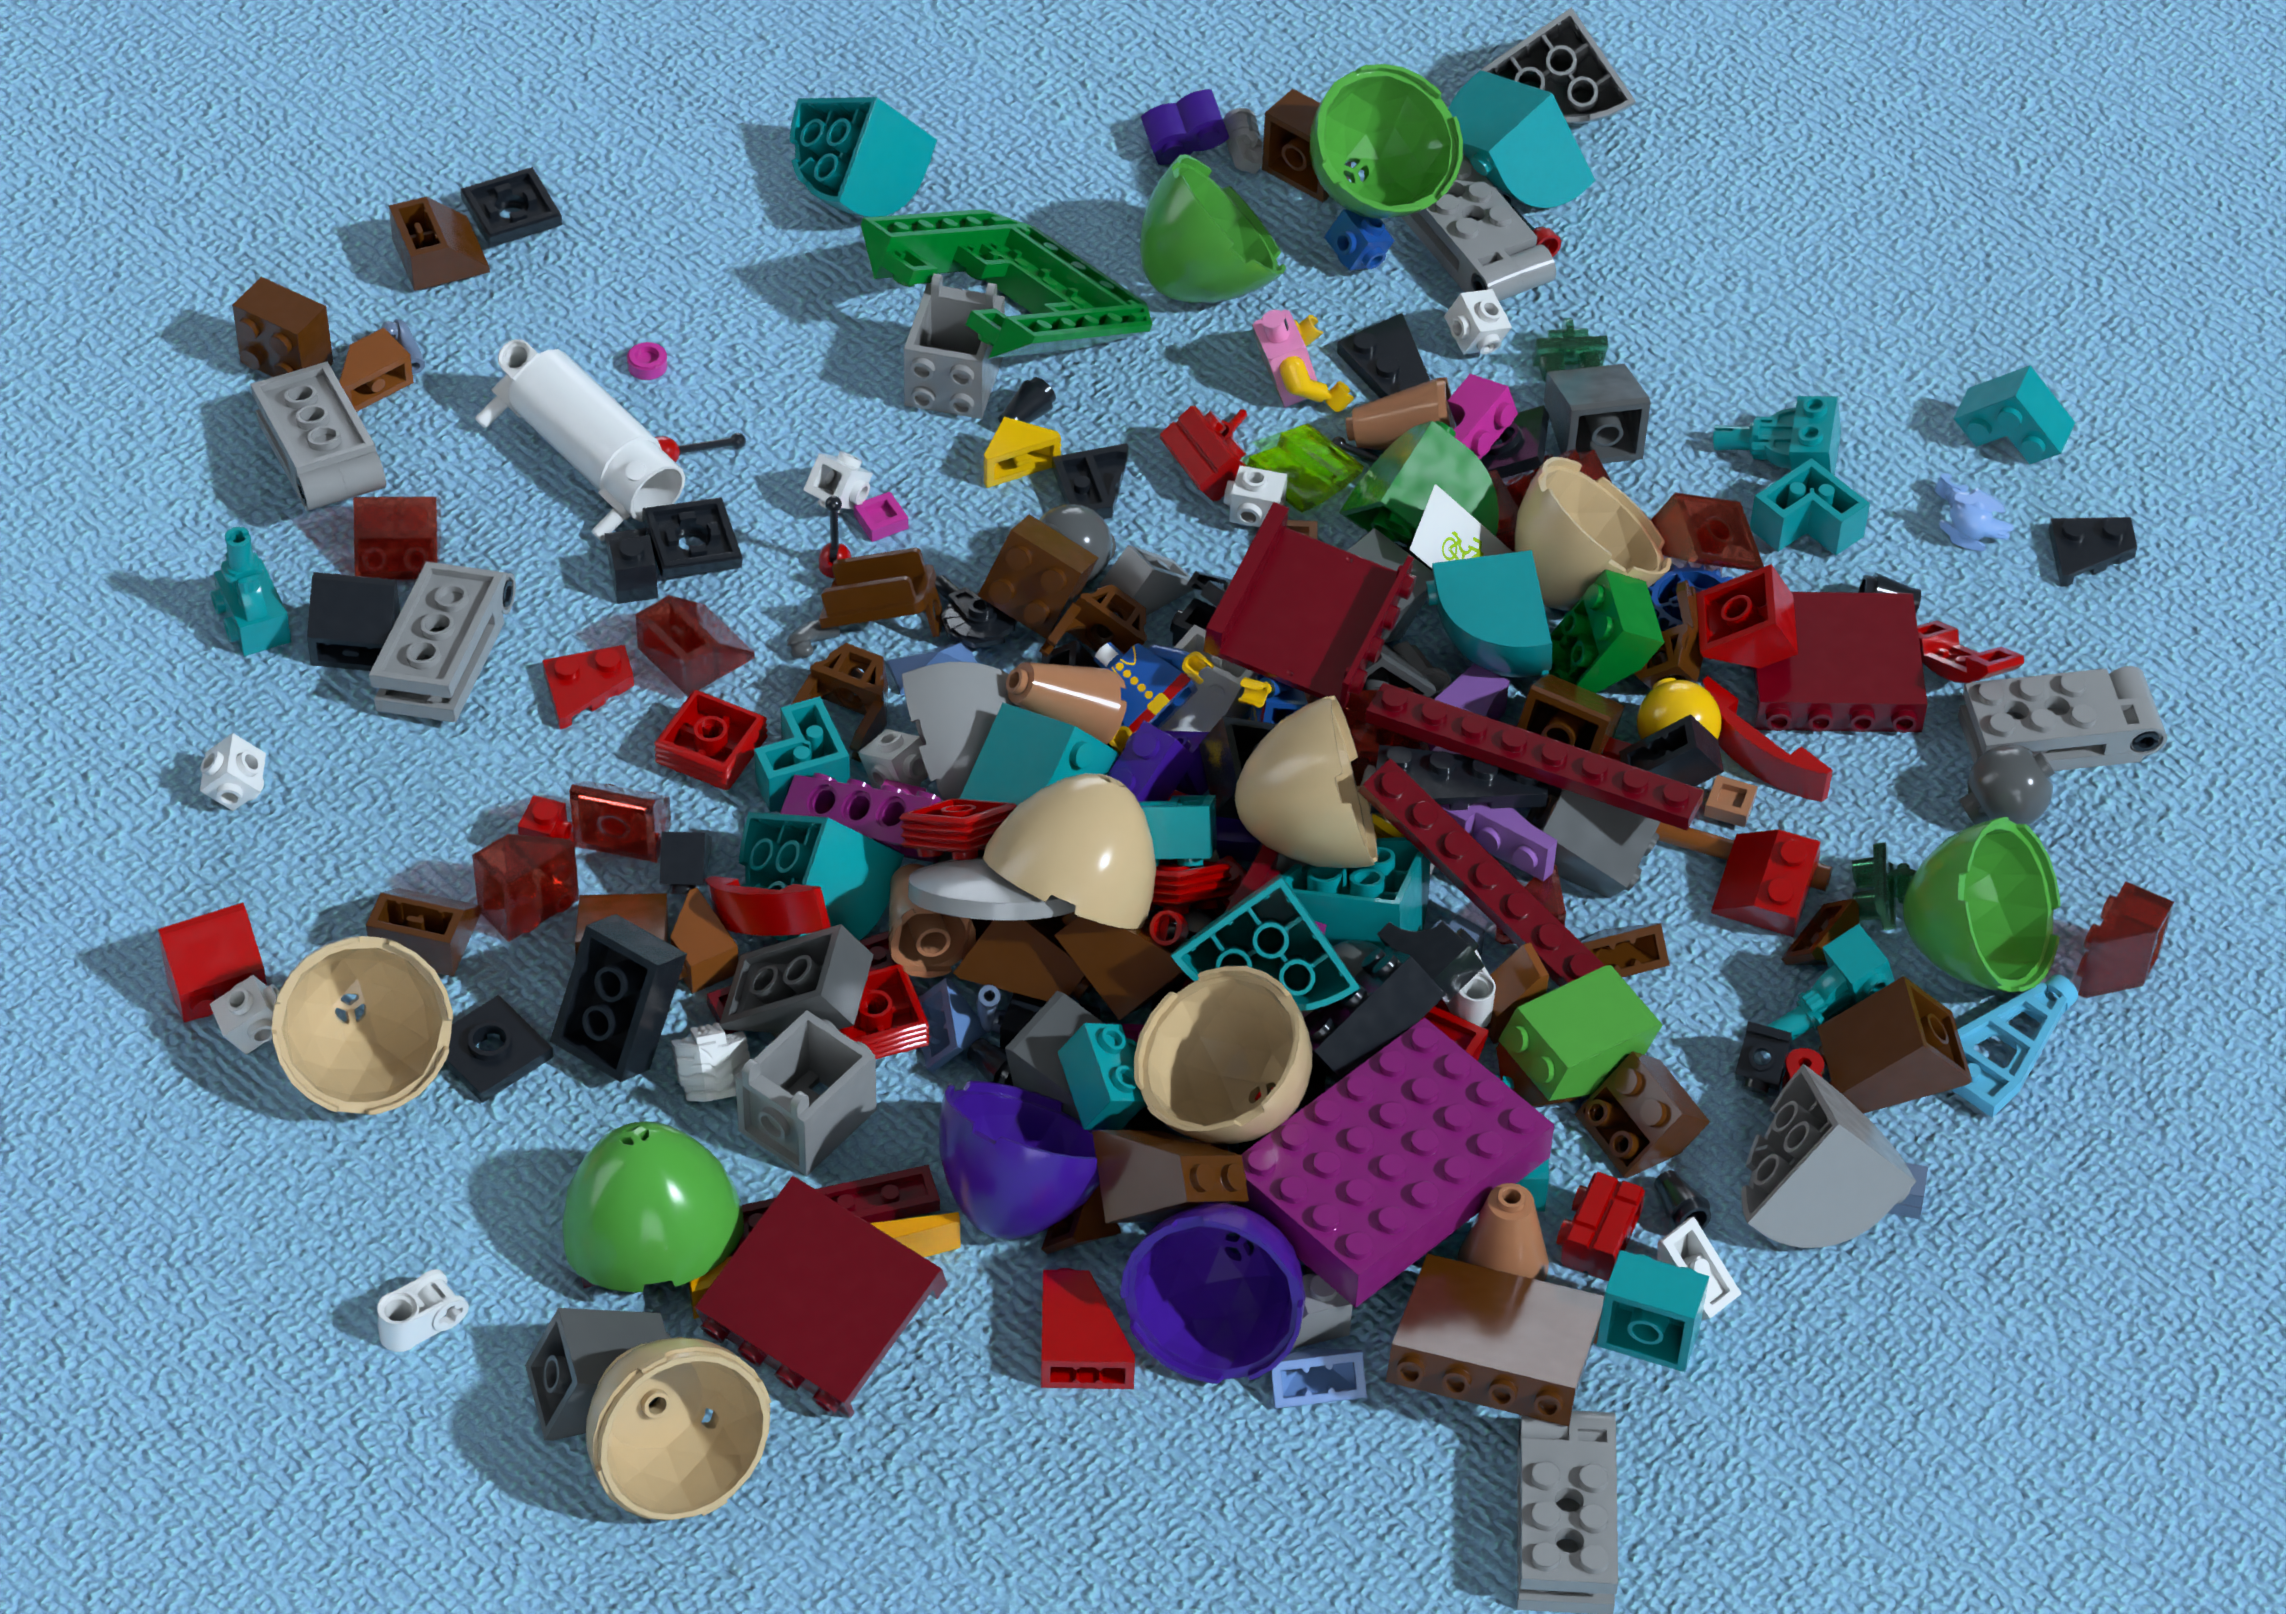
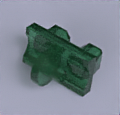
[1532,317,1608,382]
[1852,842,1916,930]

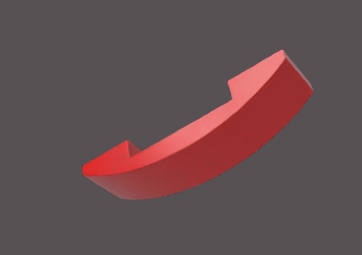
[1917,620,2024,683]
[1701,676,1833,802]
[705,876,831,936]

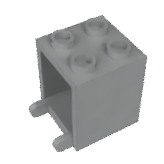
[904,273,1005,419]
[735,1010,877,1177]

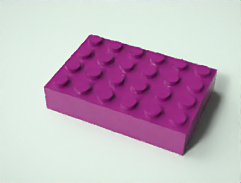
[1236,1017,1554,1308]

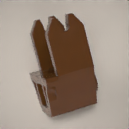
[1634,580,1703,690]
[1039,584,1147,657]
[791,643,888,762]

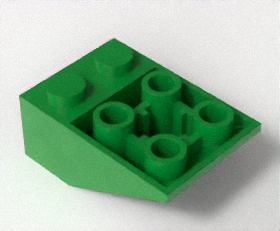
[1549,569,1664,693]

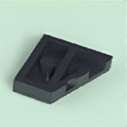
[1052,443,1129,519]
[2048,517,2138,587]

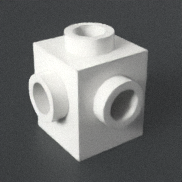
[1444,289,1512,355]
[803,451,873,513]
[1224,465,1287,528]
[858,729,928,789]
[200,733,266,811]
[210,975,279,1055]

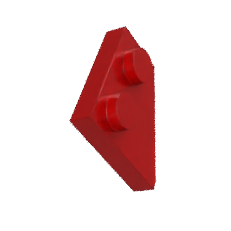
[542,645,634,729]

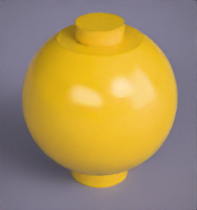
[1637,678,1722,740]

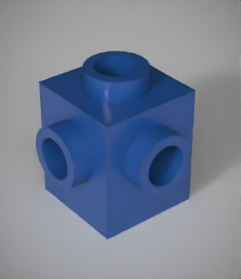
[1324,209,1395,270]

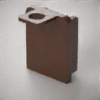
[819,547,943,637]

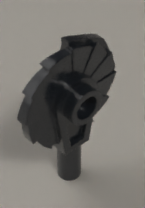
[935,575,1018,648]

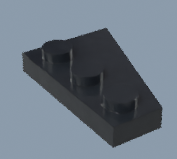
[1337,313,1430,398]

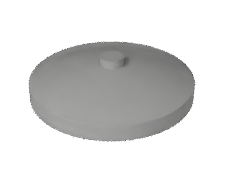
[908,856,1075,920]

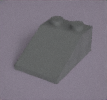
[720,924,873,1033]

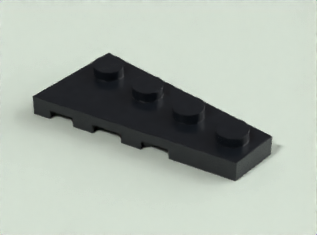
[1370,745,1549,814]

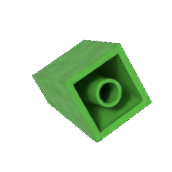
[1498,965,1663,1101]

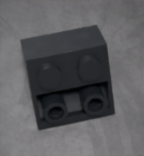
[307,572,400,671]

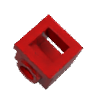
[518,795,577,870]

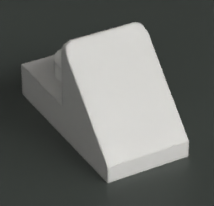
[1657,1217,1742,1320]

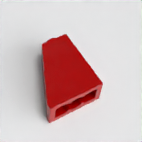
[1041,1268,1135,1389]

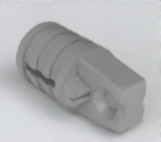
[1223,108,1263,174]

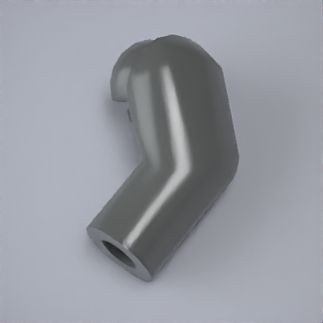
[787,620,840,659]

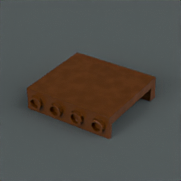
[1386,1254,1604,1427]

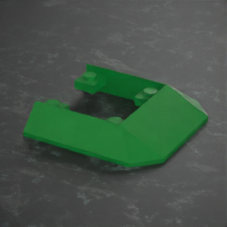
[860,209,1152,359]

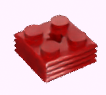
[654,690,768,790]
[899,798,1017,860]
[1149,859,1233,914]
[838,964,930,1059]

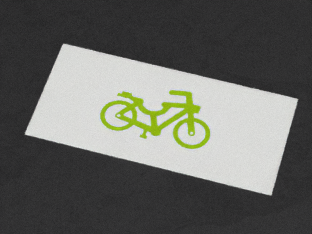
[1409,484,1512,569]

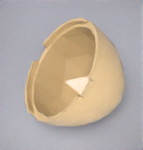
[1514,457,1672,611]
[1235,696,1378,868]
[983,773,1156,929]
[271,936,453,1115]
[1134,966,1312,1144]

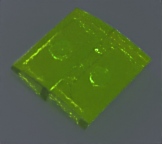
[1247,423,1364,513]

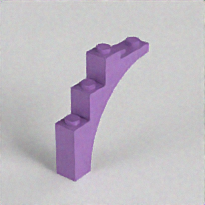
[1414,663,1557,881]

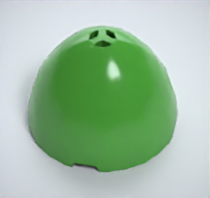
[1310,64,1463,219]
[1139,154,1286,303]
[1903,817,2061,992]
[562,1121,744,1293]

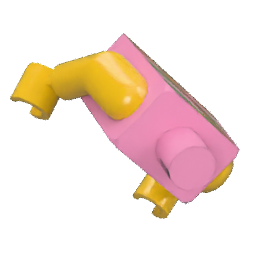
[1252,309,1354,412]

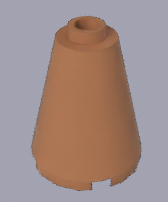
[1346,377,1455,451]
[1006,662,1127,745]
[888,864,976,978]
[1458,1183,1549,1282]

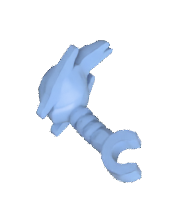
[1934,473,2014,551]

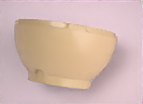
[586,1337,771,1520]

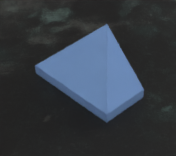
[887,642,977,695]
[918,978,987,1073]
[1270,1348,1367,1409]

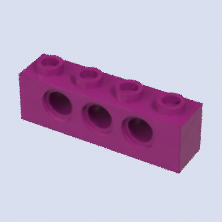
[780,773,942,863]

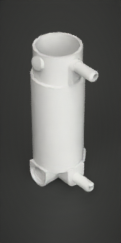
[475,339,685,541]

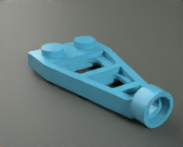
[1951,974,2078,1118]

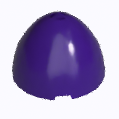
[939,1081,1100,1239]
[1120,1203,1306,1384]

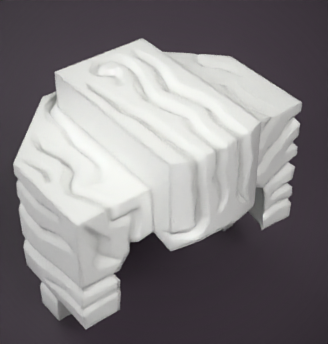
[671,1023,750,1102]

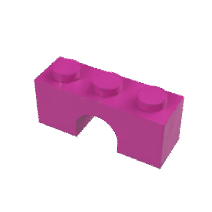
[1447,374,1518,459]

